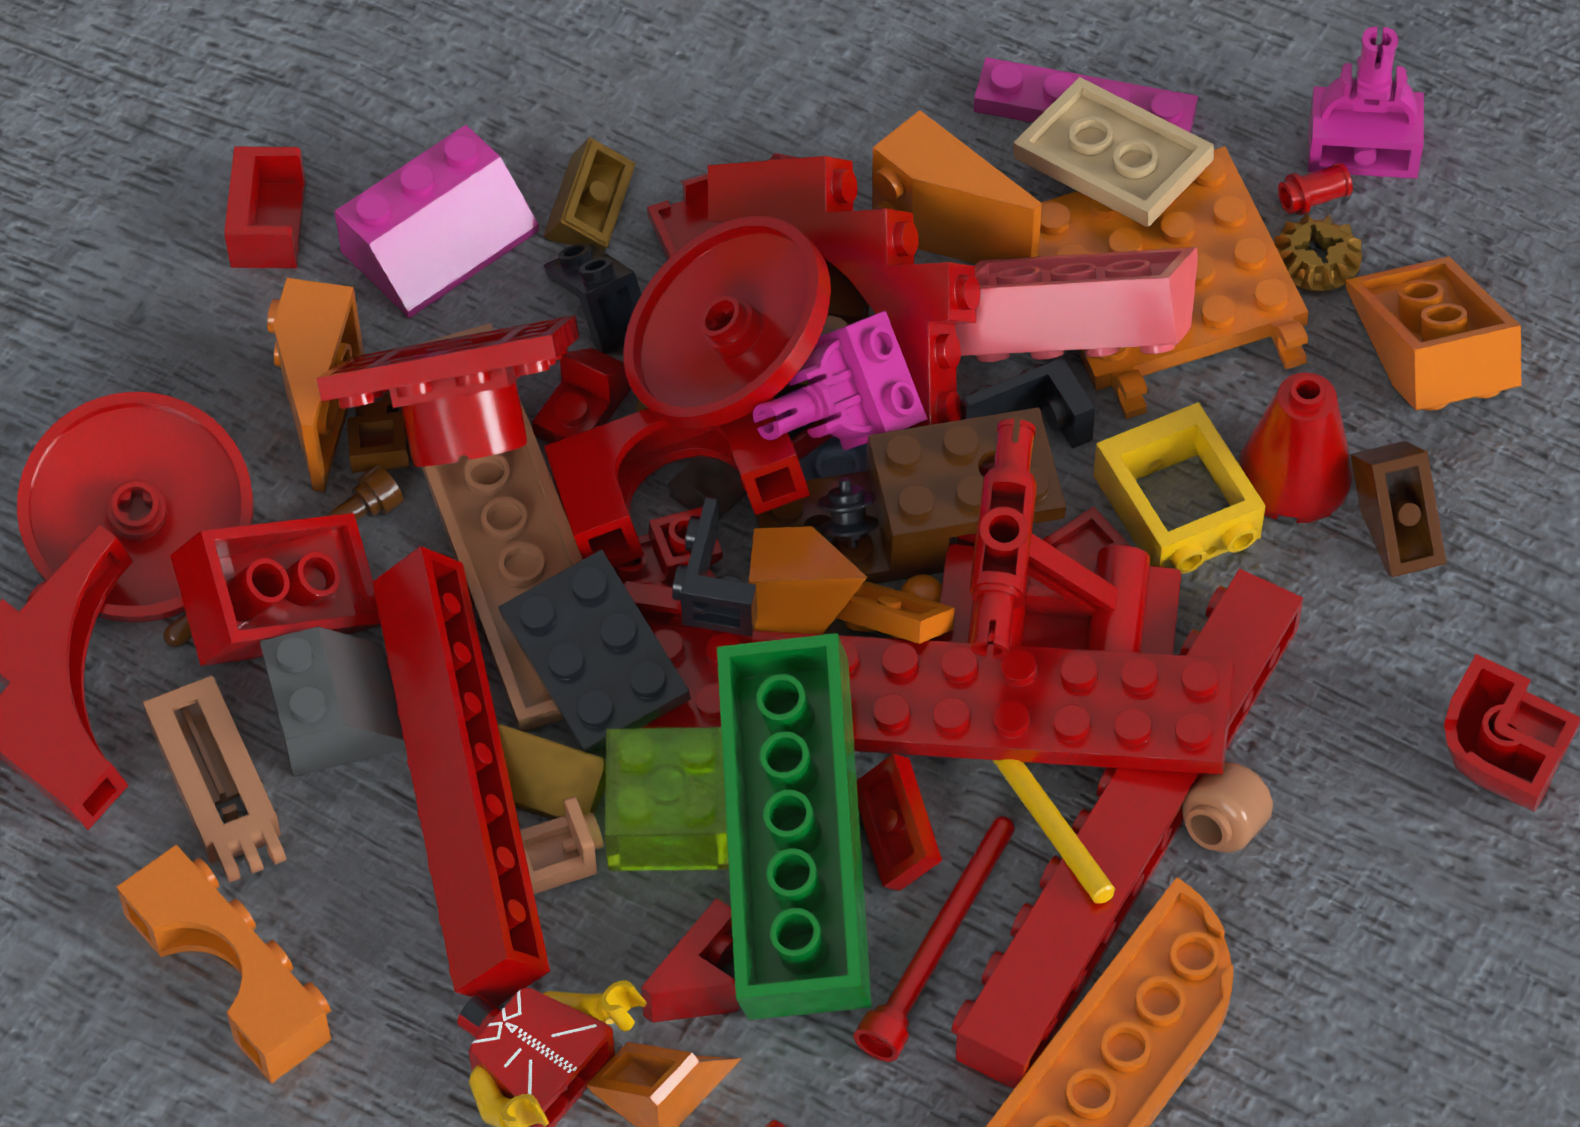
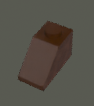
[1350,441,1447,577]

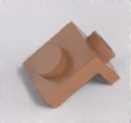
[520,796,604,894]

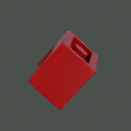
[224,146,306,269]

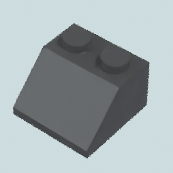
[260,627,406,777]

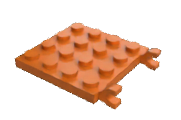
[1039,146,1308,419]

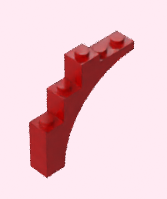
[707,156,980,428]

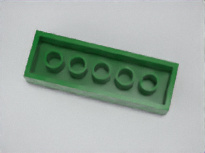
[717,633,872,1020]

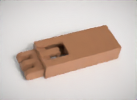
[143,675,287,883]

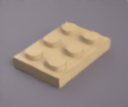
[1013,77,1214,227]

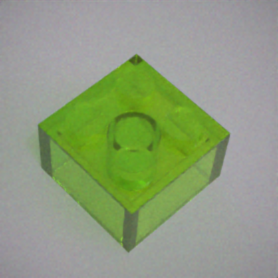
[605,727,729,871]

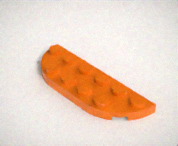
[986,877,1234,1127]

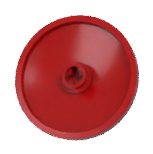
[623,216,831,429]
[17,392,254,623]

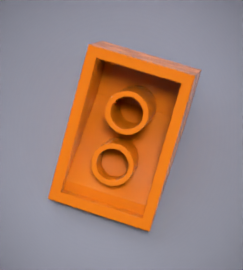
[872,110,1042,264]
[1346,256,1522,411]
[267,278,364,492]

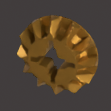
[1274,213,1362,291]

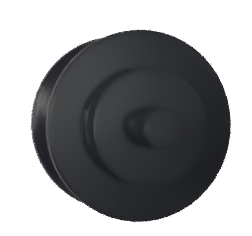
[817,478,879,548]

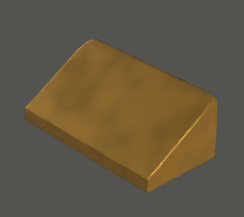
[543,137,636,251]
[498,724,609,819]

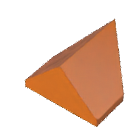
[749,526,867,634]
[587,1042,742,1127]

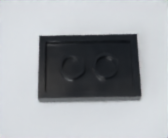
[498,549,691,754]

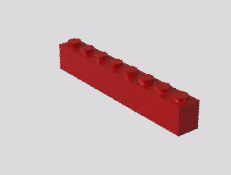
[372,546,550,1005]

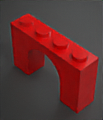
[544,397,810,567]

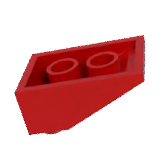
[170,513,381,666]

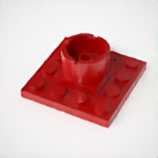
[316,315,580,467]

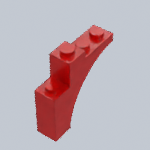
[0,525,133,830]

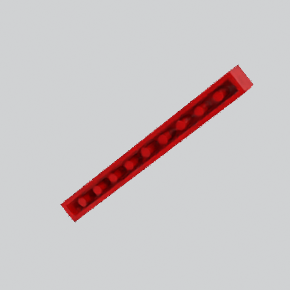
[951,568,1303,1089]

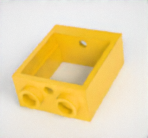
[1093,402,1266,574]

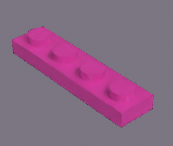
[973,57,1198,133]

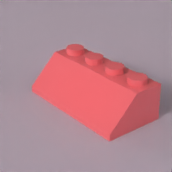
[956,247,1198,362]

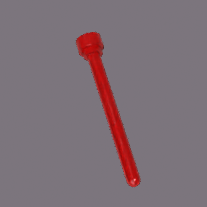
[853,816,1015,1062]

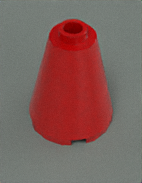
[1238,372,1353,523]

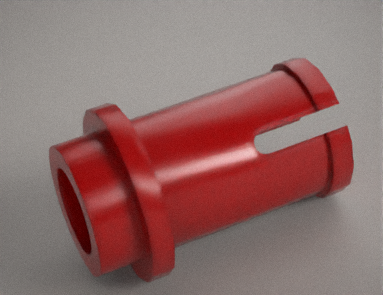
[1278,162,1353,216]

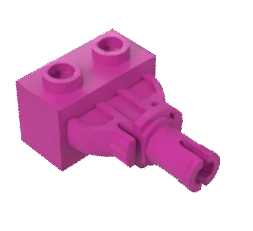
[1307,26,1424,179]
[753,311,927,451]

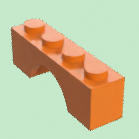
[116,844,332,1084]

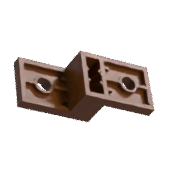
[754,407,1066,584]

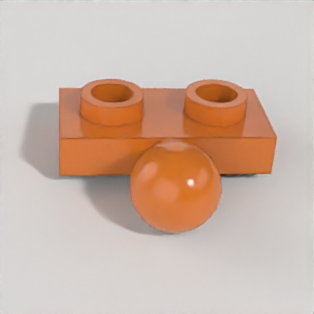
[836,574,955,644]

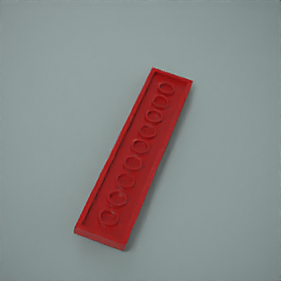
[626,624,1235,775]

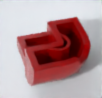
[1444,654,1580,812]

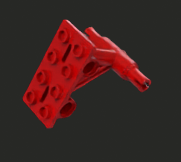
[935,419,1181,658]

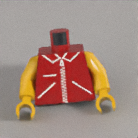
[457,980,647,1127]

